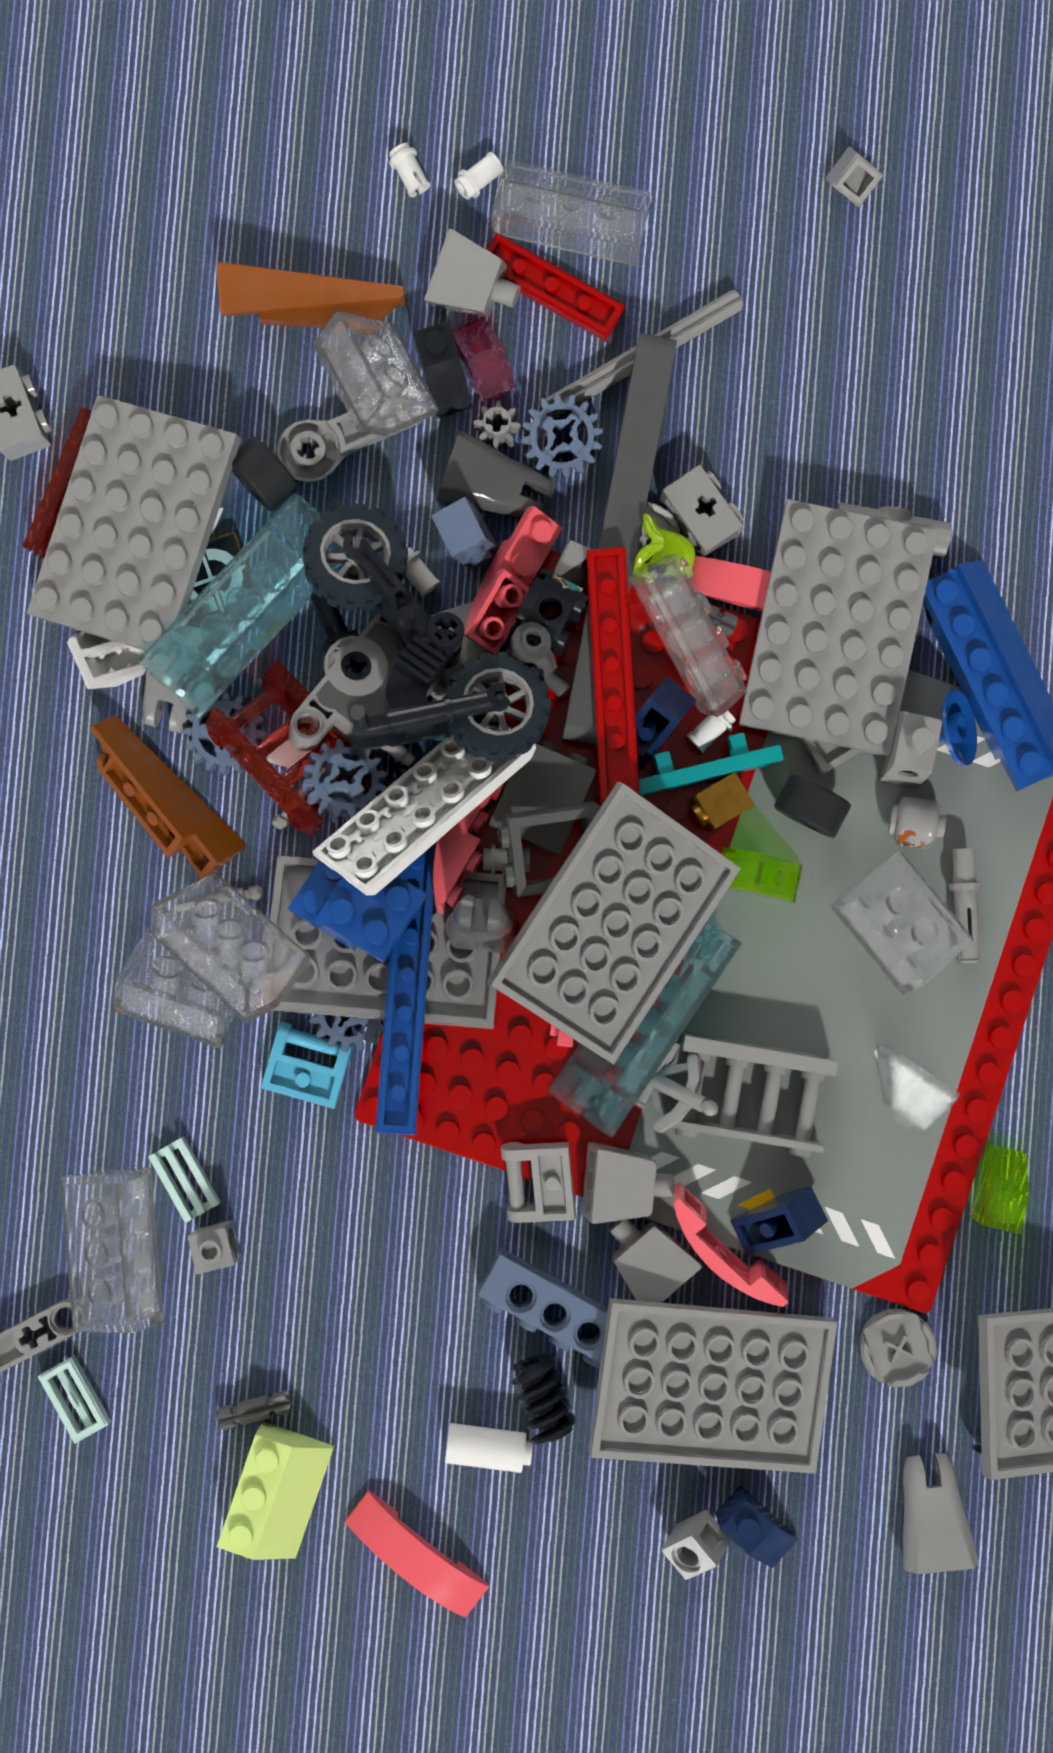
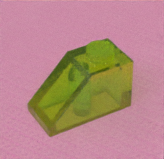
[722,847,802,903]
[971,1144,1029,1234]

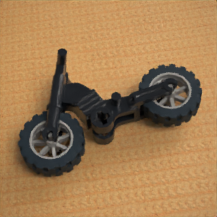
[303,504,551,761]

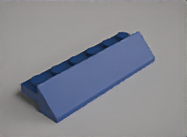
[923,560,1053,792]

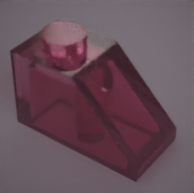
[452,317,516,401]

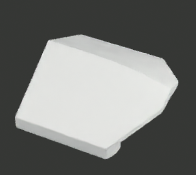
[67,630,147,689]

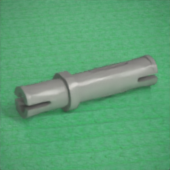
[949,848,981,964]

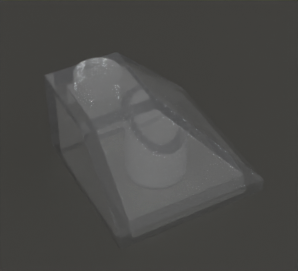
[874,1045,960,1130]

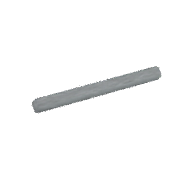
[545,290,743,418]

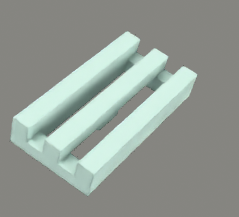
[148,1136,221,1223]
[38,1354,111,1444]

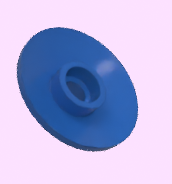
[939,689,977,766]

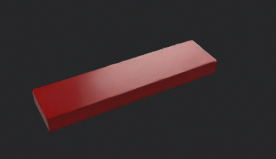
[486,232,626,342]

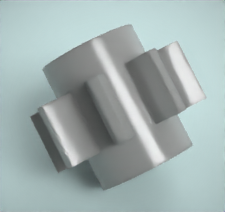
[474,400,521,451]

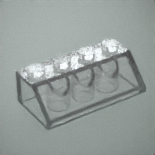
[491,159,654,267]
[628,554,748,717]
[152,872,310,1024]
[60,1168,164,1333]

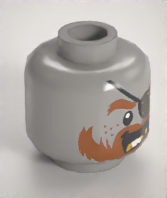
[888,797,947,849]

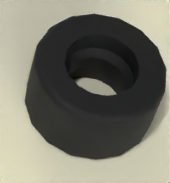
[231,437,298,512]
[774,775,851,838]

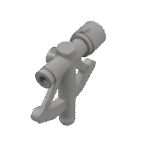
[631,1036,718,1133]

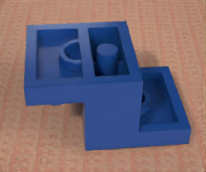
[288,860,427,963]

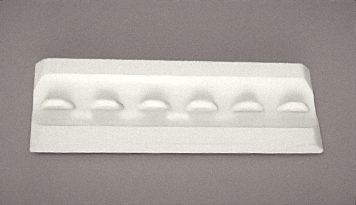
[312,726,536,895]

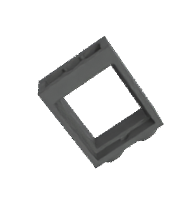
[497,801,601,897]

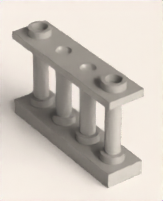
[671,1032,839,1158]

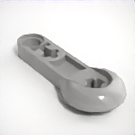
[277,386,428,483]
[0,1298,87,1375]

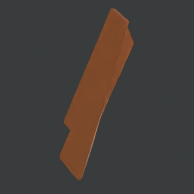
[217,262,406,332]
[90,716,246,881]

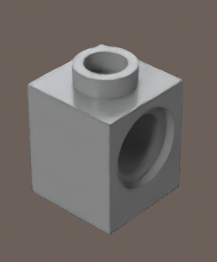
[187,1220,242,1275]
[661,1510,731,1580]

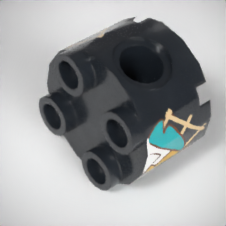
[509,568,589,657]

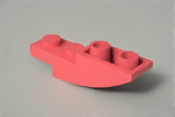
[464,506,563,656]
[433,781,507,915]

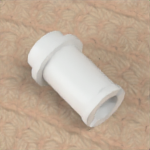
[389,143,430,197]
[455,152,504,200]
[406,547,440,597]
[686,704,736,753]
[483,844,530,874]

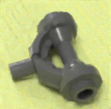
[501,622,570,697]

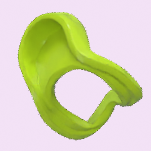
[633,513,695,579]

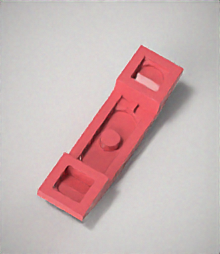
[671,556,770,612]
[673,1182,789,1307]
[345,1489,489,1618]

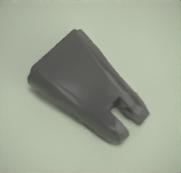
[437,430,553,519]
[445,895,520,954]

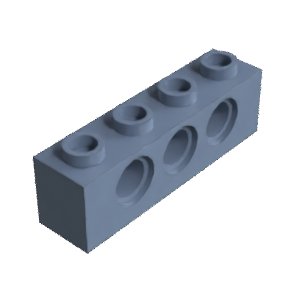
[478,1248,608,1369]

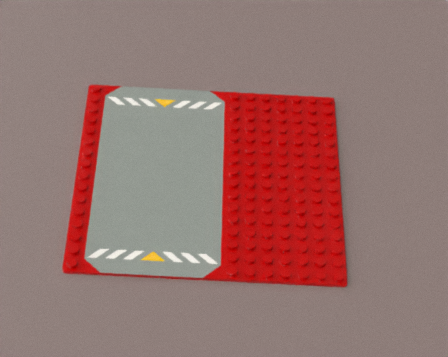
[355,550,1053,1313]

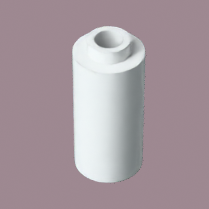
[445,1423,533,1473]

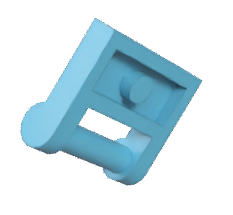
[261,1021,354,1109]

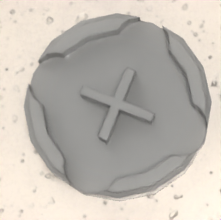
[858,1308,937,1388]

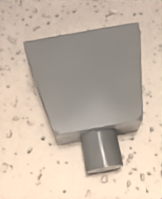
[424,228,521,317]
[879,711,942,788]
[581,1142,674,1224]
[609,1219,702,1303]

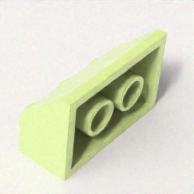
[216,1421,334,1560]

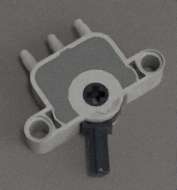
[288,592,447,767]

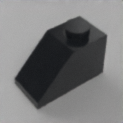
[412,321,472,418]

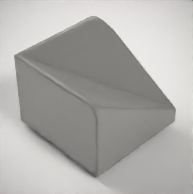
[826,146,884,207]
[554,540,590,588]

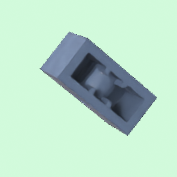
[431,497,499,568]

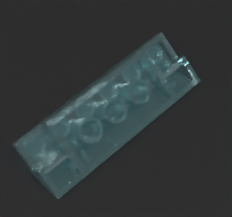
[137,493,344,718]
[548,921,742,1137]

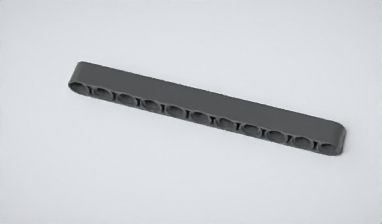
[562,333,677,746]

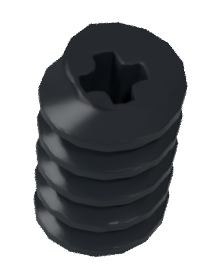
[511,1353,576,1445]

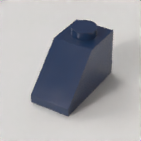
[636,677,697,770]
[730,1186,828,1255]
[715,1485,798,1568]

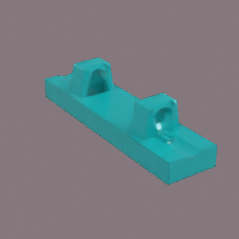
[639,733,784,797]

